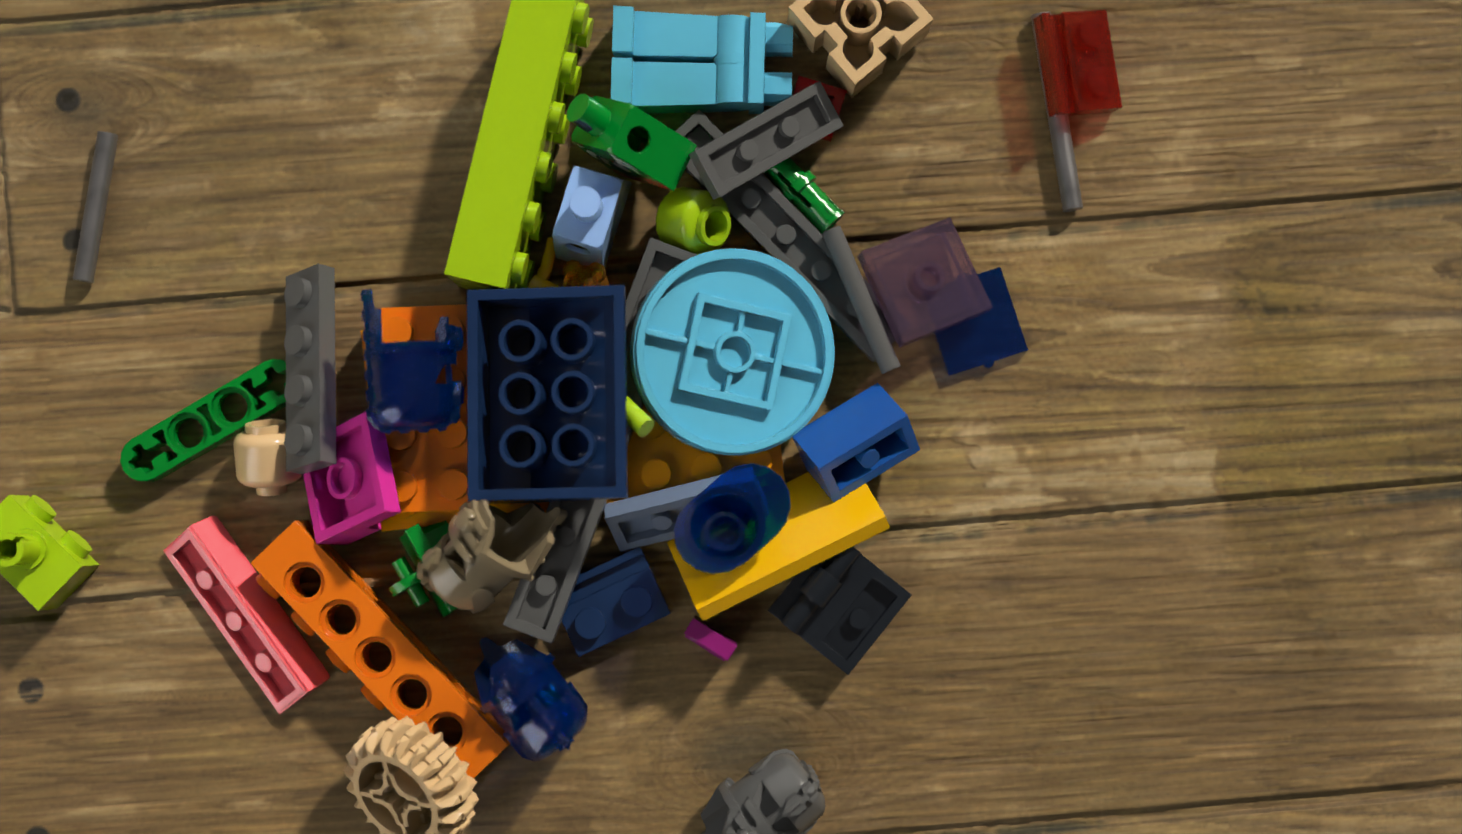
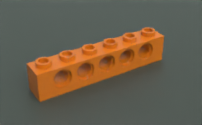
[250,520,514,778]

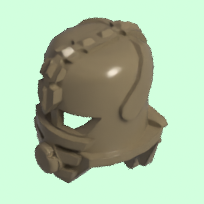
[417,499,567,614]

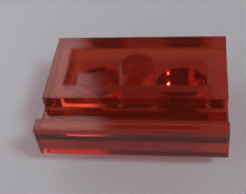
[1033,10,1122,117]

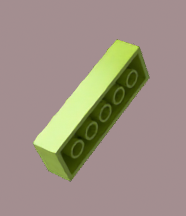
[444,0,594,290]

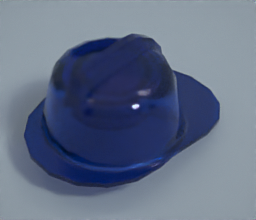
[674,463,791,574]

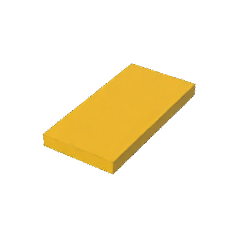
[667,472,890,621]

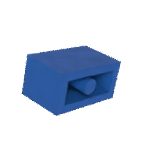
[792,383,920,503]

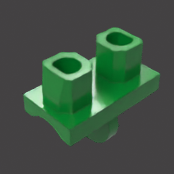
[388,520,459,618]

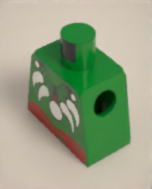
[567,93,697,191]

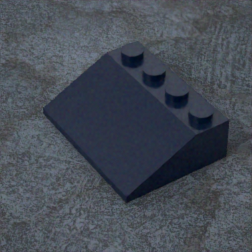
[467,285,628,504]

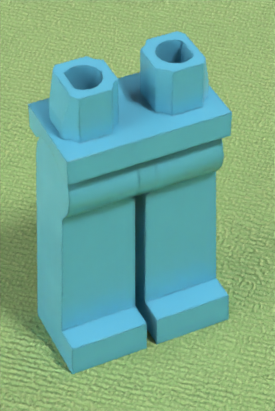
[611,5,793,114]

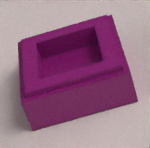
[684,616,737,661]

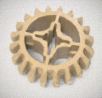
[343,716,479,834]

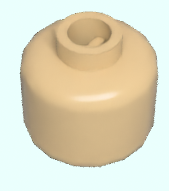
[233,419,303,496]

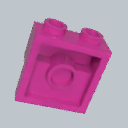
[303,411,401,545]

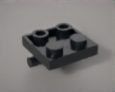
[768,547,912,675]

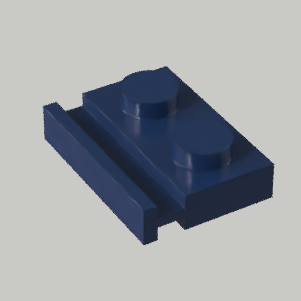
[562,547,672,657]

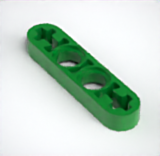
[120,359,286,482]

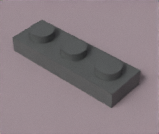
[689,81,844,200]

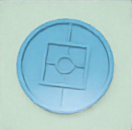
[630,248,835,455]

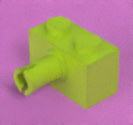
[0,495,99,611]

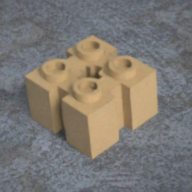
[787,0,934,99]

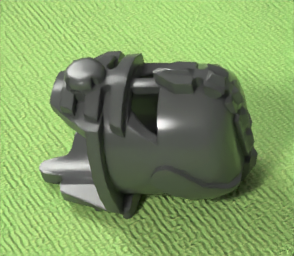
[700,749,826,834]

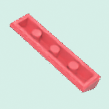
[163,516,330,715]

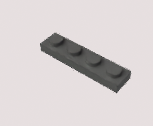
[284,263,336,474]

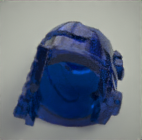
[361,289,464,434]
[474,637,588,761]

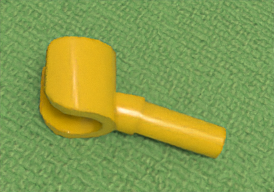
[528,237,560,288]

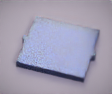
[921,267,1028,376]

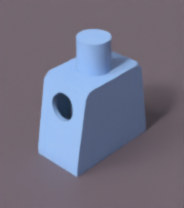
[552,165,632,273]

